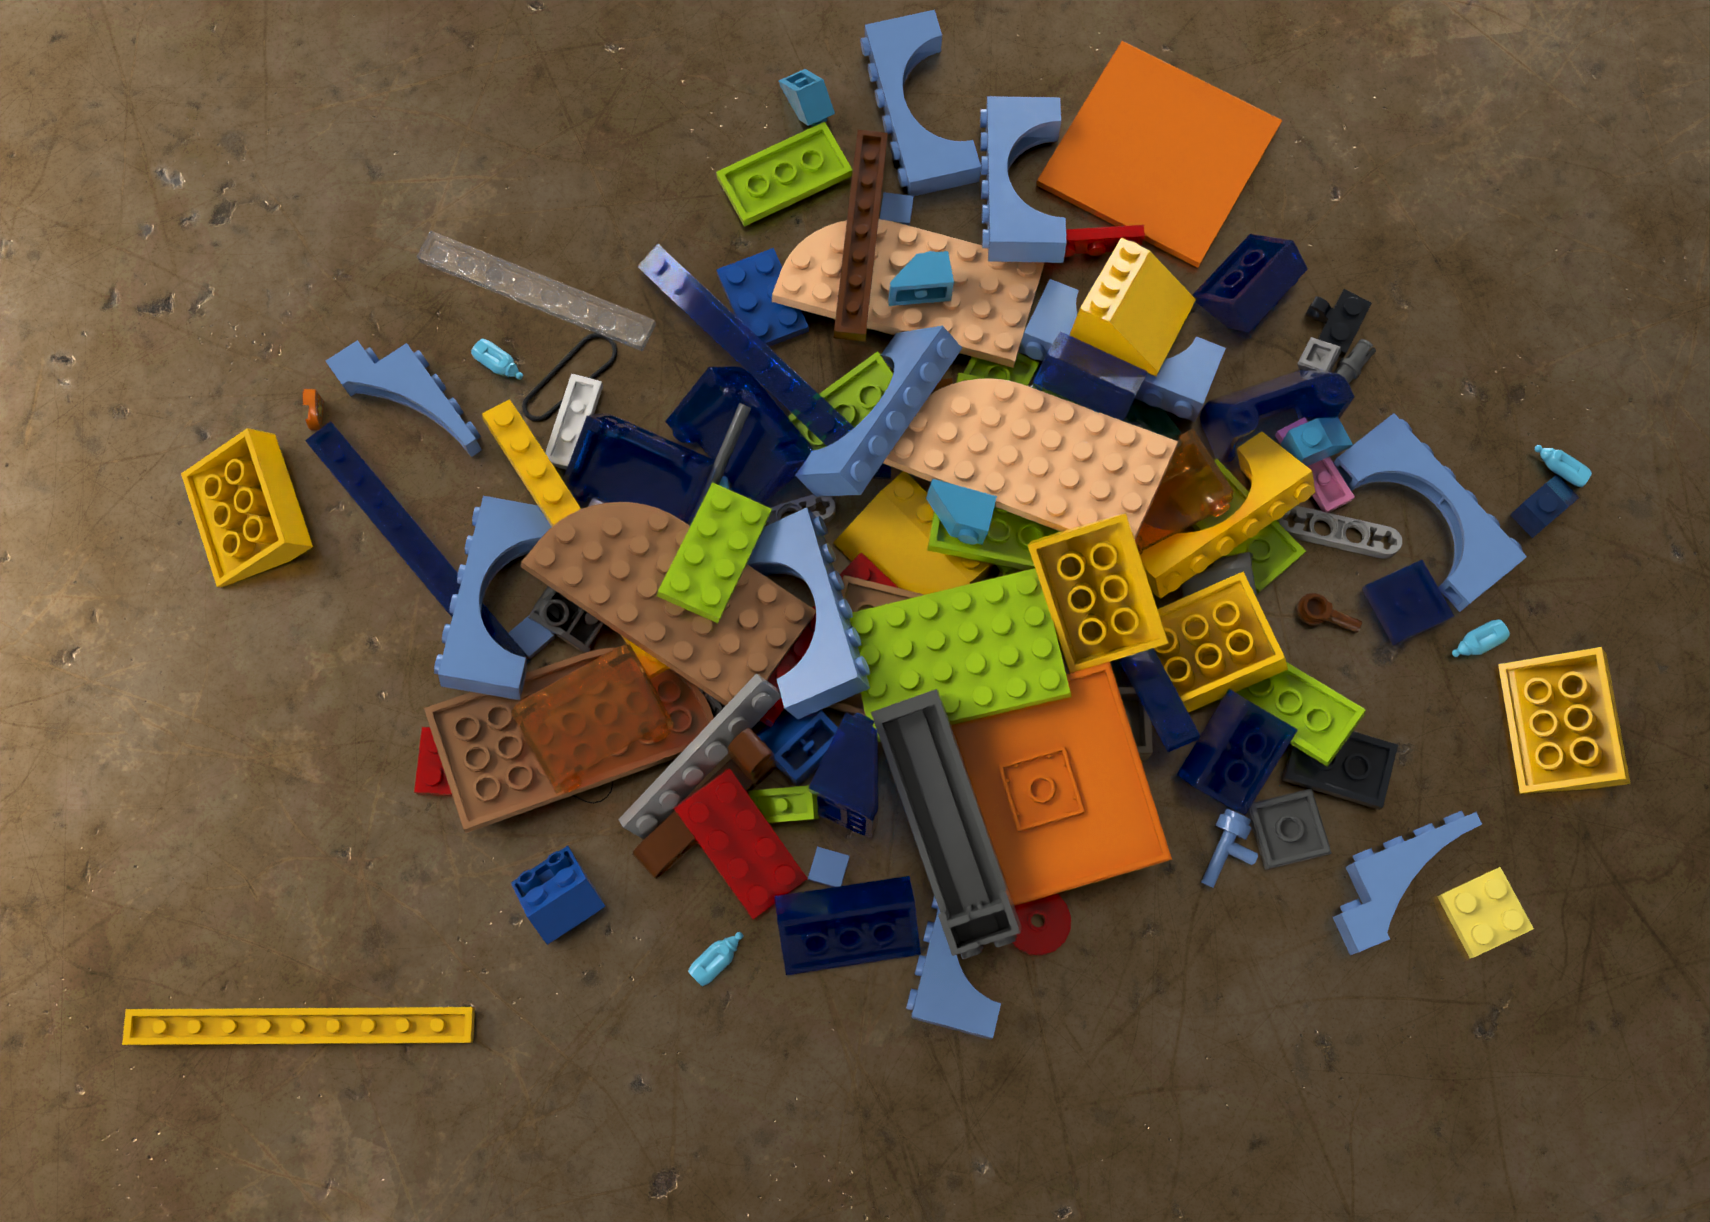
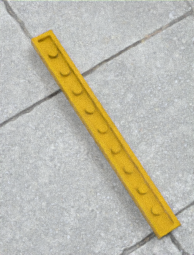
[482,399,669,680]
[122,1007,475,1045]

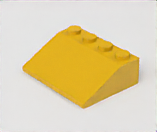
[1069,238,1196,376]
[181,428,313,587]
[833,471,993,595]
[1028,513,1168,673]
[1134,571,1288,723]
[1498,647,1630,794]

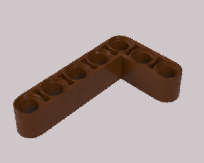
[632,728,776,879]

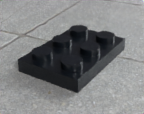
[1282,731,1398,810]

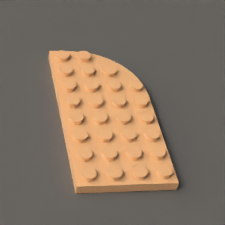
[772,219,1045,368]
[883,378,1178,539]

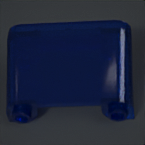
[665,366,814,504]
[1200,370,1355,464]
[563,413,715,524]
[808,713,879,838]

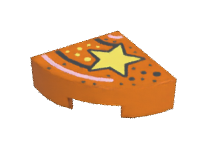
[303,389,324,430]

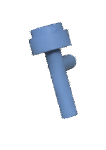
[1201,809,1258,888]

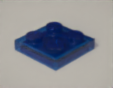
[1362,560,1454,646]

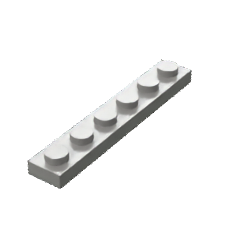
[618,673,781,839]

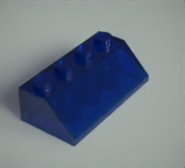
[774,876,921,975]

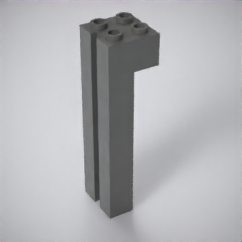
[871,689,1022,959]

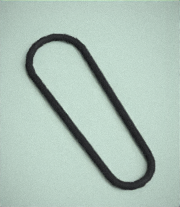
[522,333,617,421]

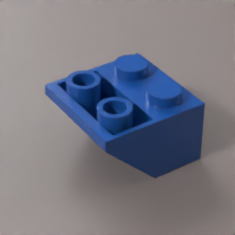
[756,709,845,786]
[511,846,606,945]

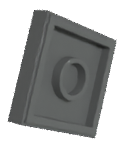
[1246,788,1332,870]

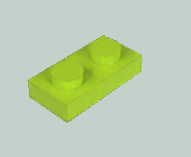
[749,785,819,823]

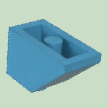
[779,69,835,126]
[888,251,954,306]
[1280,418,1353,466]
[926,479,997,545]

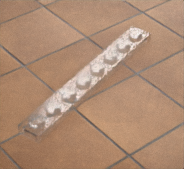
[417,230,656,351]

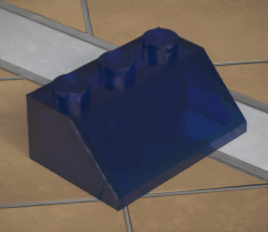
[1192,234,1308,332]
[1032,331,1148,421]
[1177,689,1298,815]

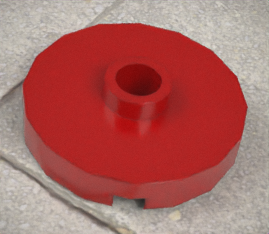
[1011,894,1071,956]

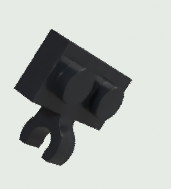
[1306,289,1372,358]

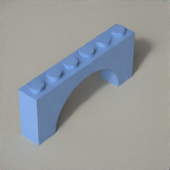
[860,10,981,196]
[980,96,1067,263]
[1019,279,1226,422]
[795,326,962,497]
[1334,413,1527,612]
[434,496,551,700]
[747,508,870,719]
[906,896,1001,1040]

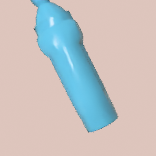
[471,339,523,380]
[1534,445,1592,488]
[1452,619,1510,657]
[688,932,743,987]

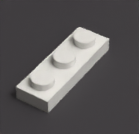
[545,373,603,472]

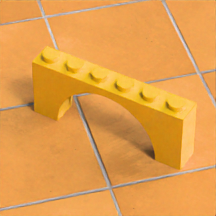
[1135,431,1315,599]

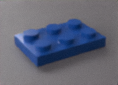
[716,248,809,354]

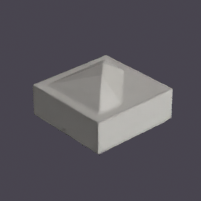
[1298,337,1341,378]

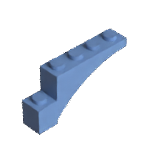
[326,340,482,457]
[1333,811,1482,955]

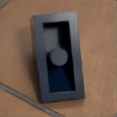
[1510,475,1580,538]

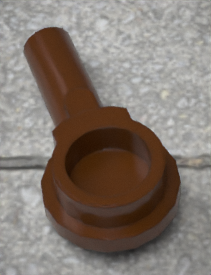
[1297,593,1362,633]

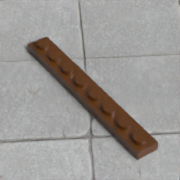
[833,130,888,342]

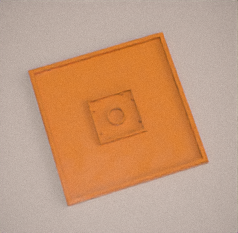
[1036,41,1282,268]
[951,662,1172,906]

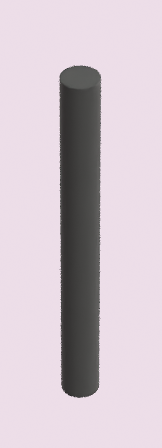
[690,403,751,523]

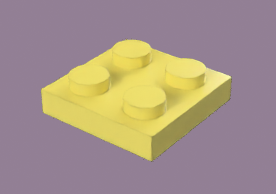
[1437,867,1534,958]

